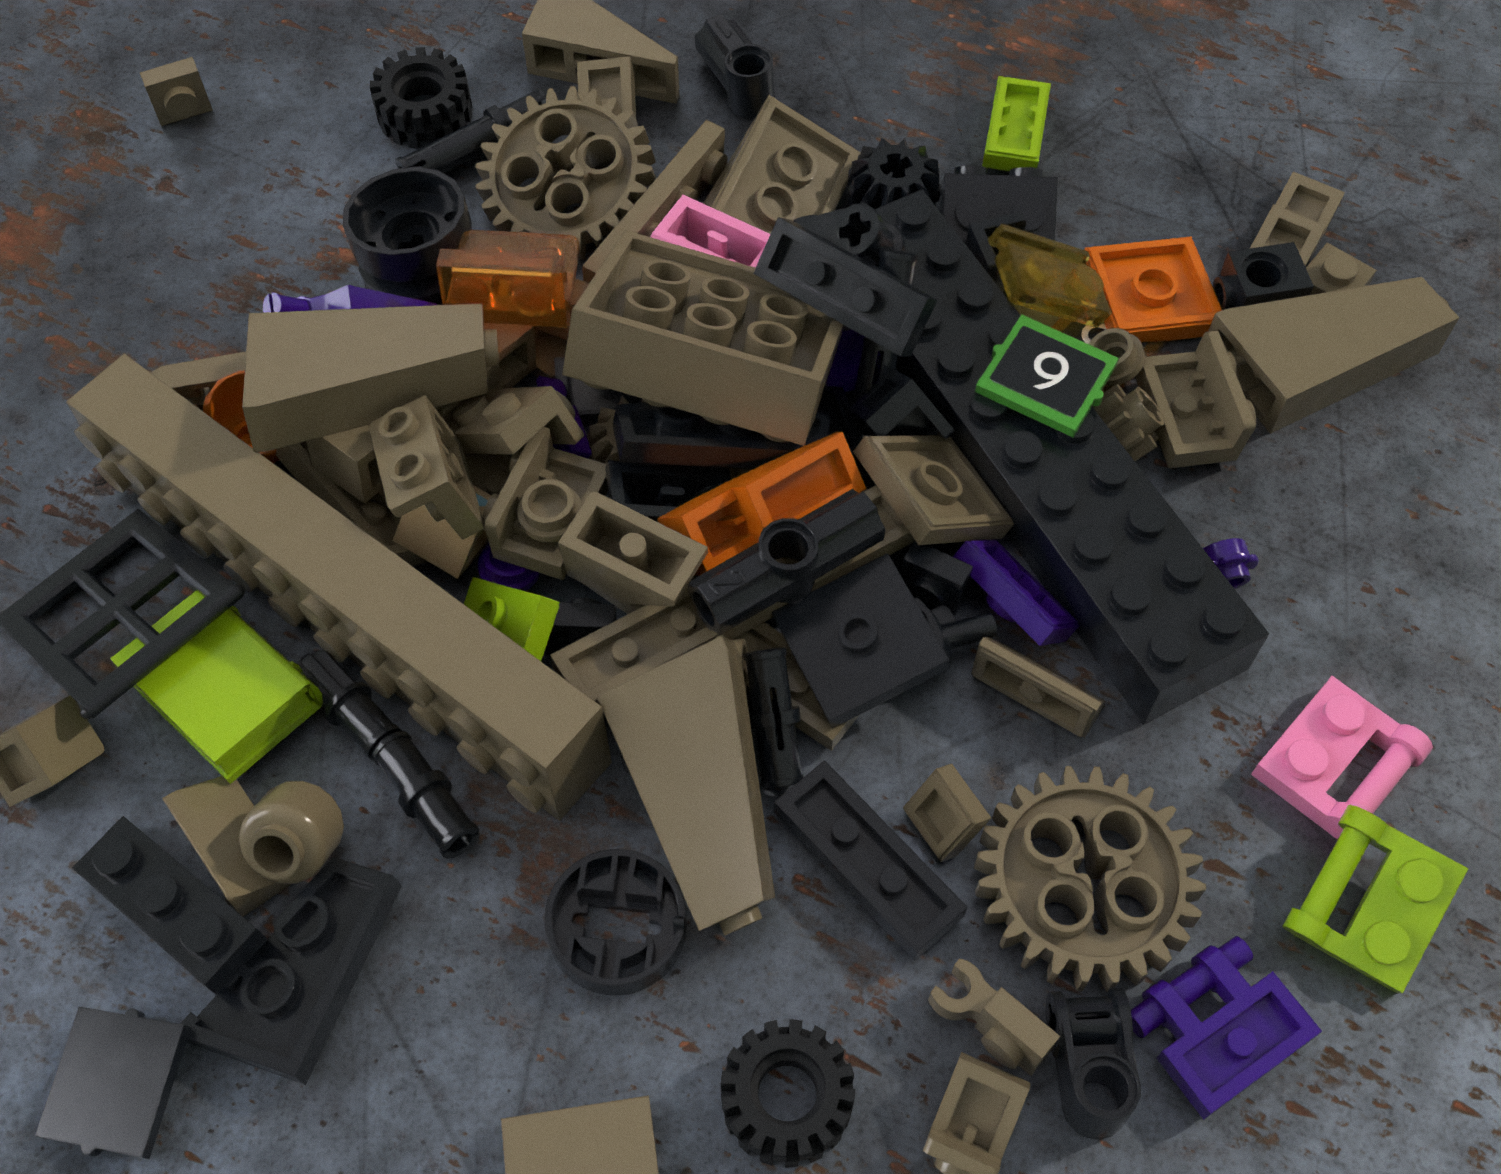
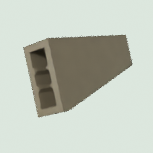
[1208,277,1459,434]
[242,303,499,452]
[597,636,775,936]

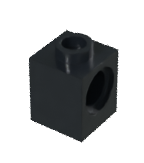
[1213,242,1314,310]

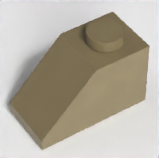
[558,490,708,606]

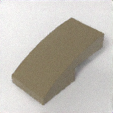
[1250,171,1345,267]

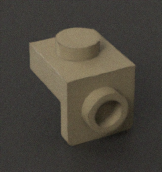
[923,1052,1030,1174]

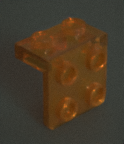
[436,230,580,327]

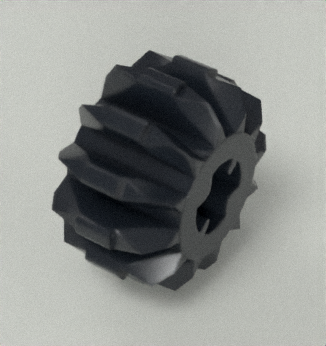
[847,138,942,209]

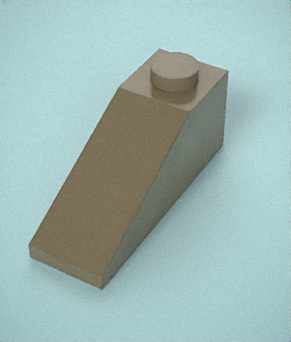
[522,0,680,104]

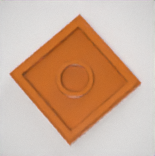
[1080,236,1222,343]

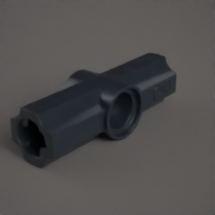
[688,489,885,636]

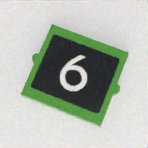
[975,314,1119,438]

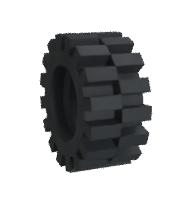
[370,47,473,149]
[721,1019,856,1168]

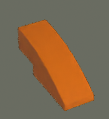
[657,432,866,576]

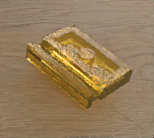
[988,224,1112,328]

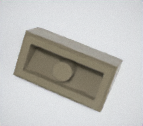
[971,637,1106,738]
[162,776,291,917]

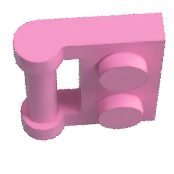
[1251,676,1433,840]

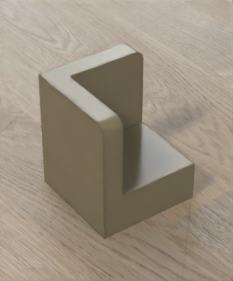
[0,695,105,807]

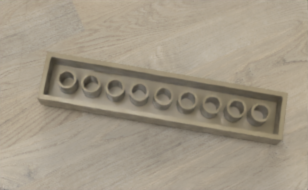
[66,353,612,821]

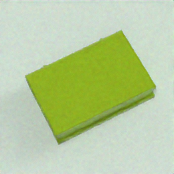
[110,590,323,784]

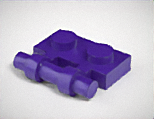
[1131,936,1322,1120]

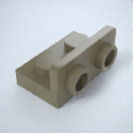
[369,395,485,540]

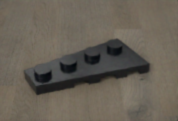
[613,386,865,475]

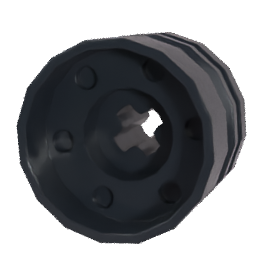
[343,167,484,305]

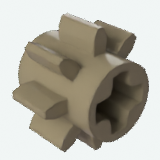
[1092,384,1164,461]

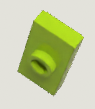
[982,76,1051,171]
[464,577,560,661]

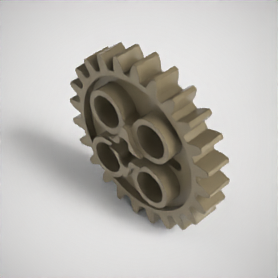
[475,86,656,262]
[974,766,1206,992]

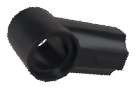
[695,14,775,118]

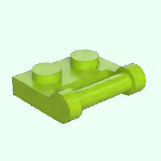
[1282,805,1469,994]

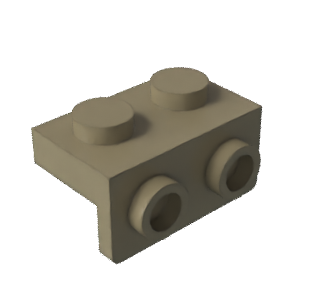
[1135,331,1256,468]
[448,386,584,454]
[482,427,608,580]

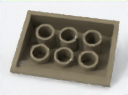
[562,230,845,446]

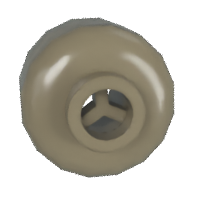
[238,781,344,884]

